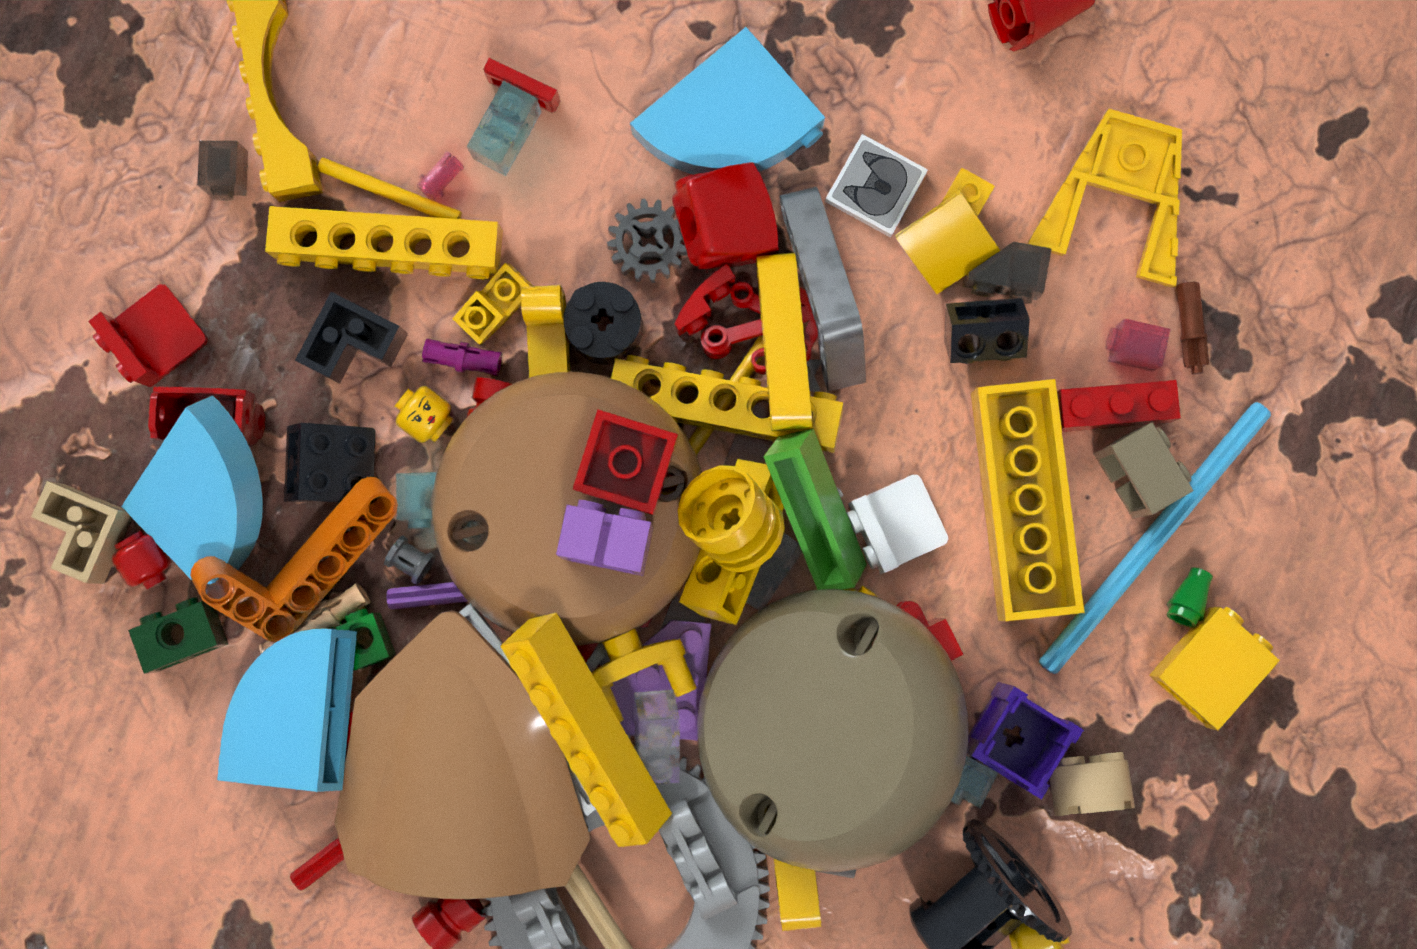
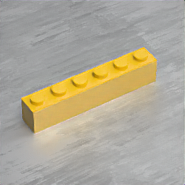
[500,612,672,847]

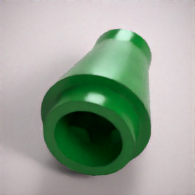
[1166,567,1213,628]

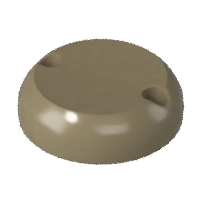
[697,589,968,872]

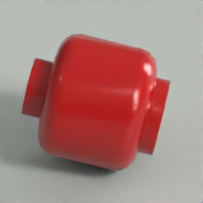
[111,530,172,590]

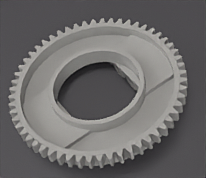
[481,745,770,949]

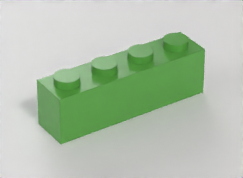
[763,428,867,590]

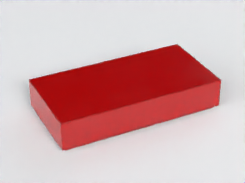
[483,58,561,113]

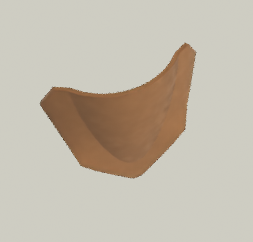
[334,610,591,899]

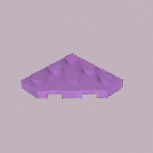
[611,620,711,741]

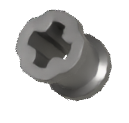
[384,535,436,585]

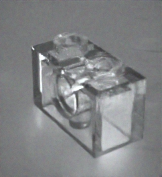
[634,690,680,785]

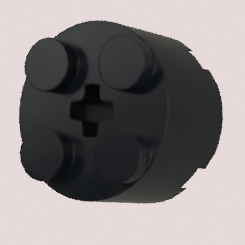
[564,282,643,365]

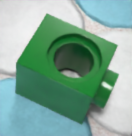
[336,608,396,671]

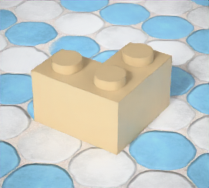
[31,481,133,584]

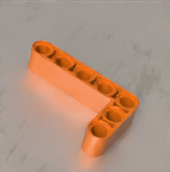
[190,477,398,642]

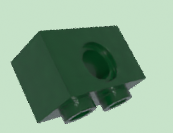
[128,597,229,674]

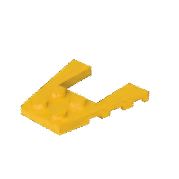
[1027,109,1182,288]

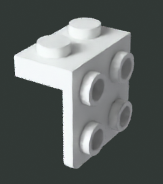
[847,475,948,574]

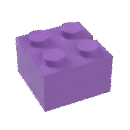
[556,500,654,576]

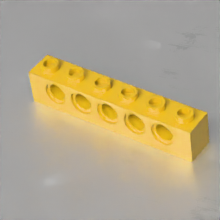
[265,206,503,280]
[611,355,843,453]

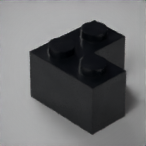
[295,292,408,384]

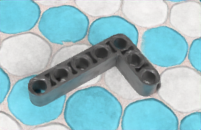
[779,187,866,392]

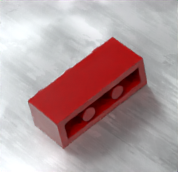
[1057,380,1181,432]

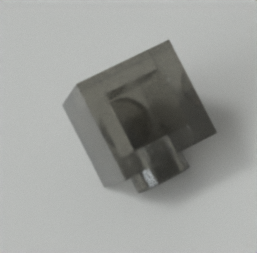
[197,140,248,201]

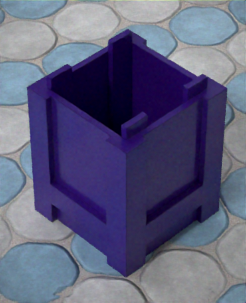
[967,682,1084,800]

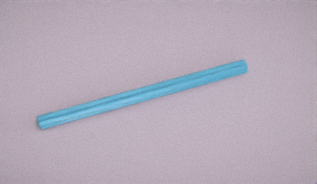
[1039,402,1271,674]

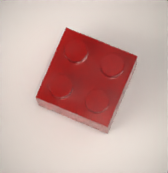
[572,409,679,515]

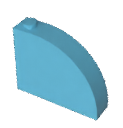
[630,27,825,174]
[121,396,263,584]
[217,629,357,792]

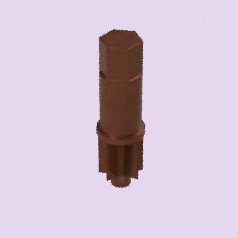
[1176,281,1210,375]

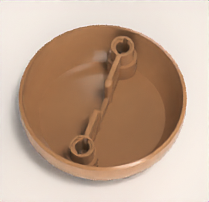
[432,372,702,645]

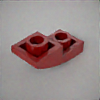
[675,264,735,336]

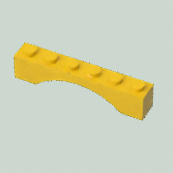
[226,0,323,202]

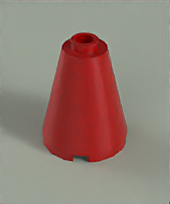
[988,0,1095,52]

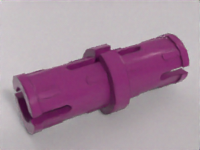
[422,338,502,376]

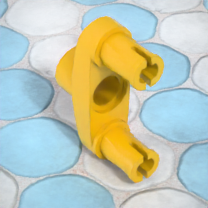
[591,629,697,722]

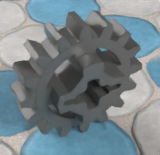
[607,199,688,283]

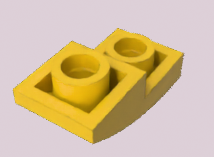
[452,263,533,345]

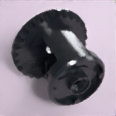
[909,819,1072,949]

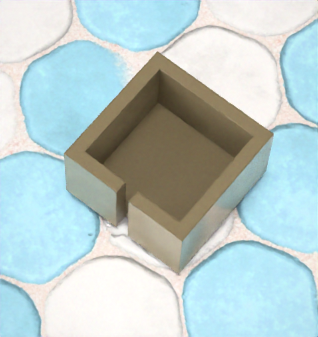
[1093,422,1194,519]

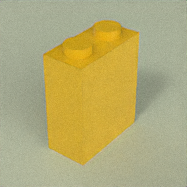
[1149,607,1280,730]

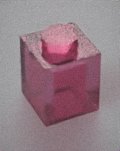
[1105,319,1170,372]

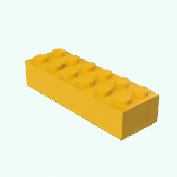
[971,379,1085,621]

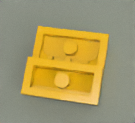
[895,190,1001,294]

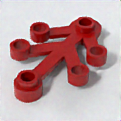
[701,282,818,375]

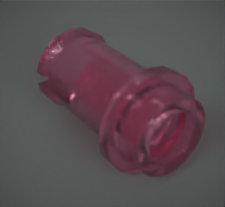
[417,151,464,201]

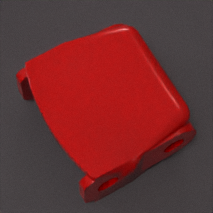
[672,162,779,269]
[148,387,265,447]

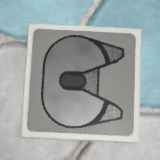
[825,134,928,238]

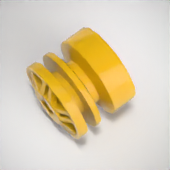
[677,465,785,572]

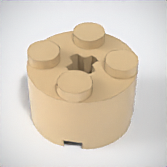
[1050,752,1135,816]

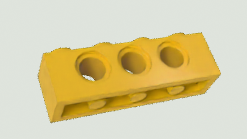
[679,459,784,626]

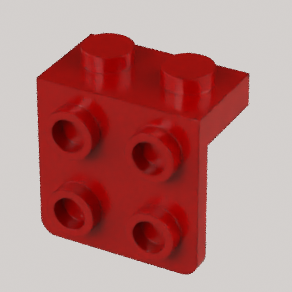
[88,284,208,388]

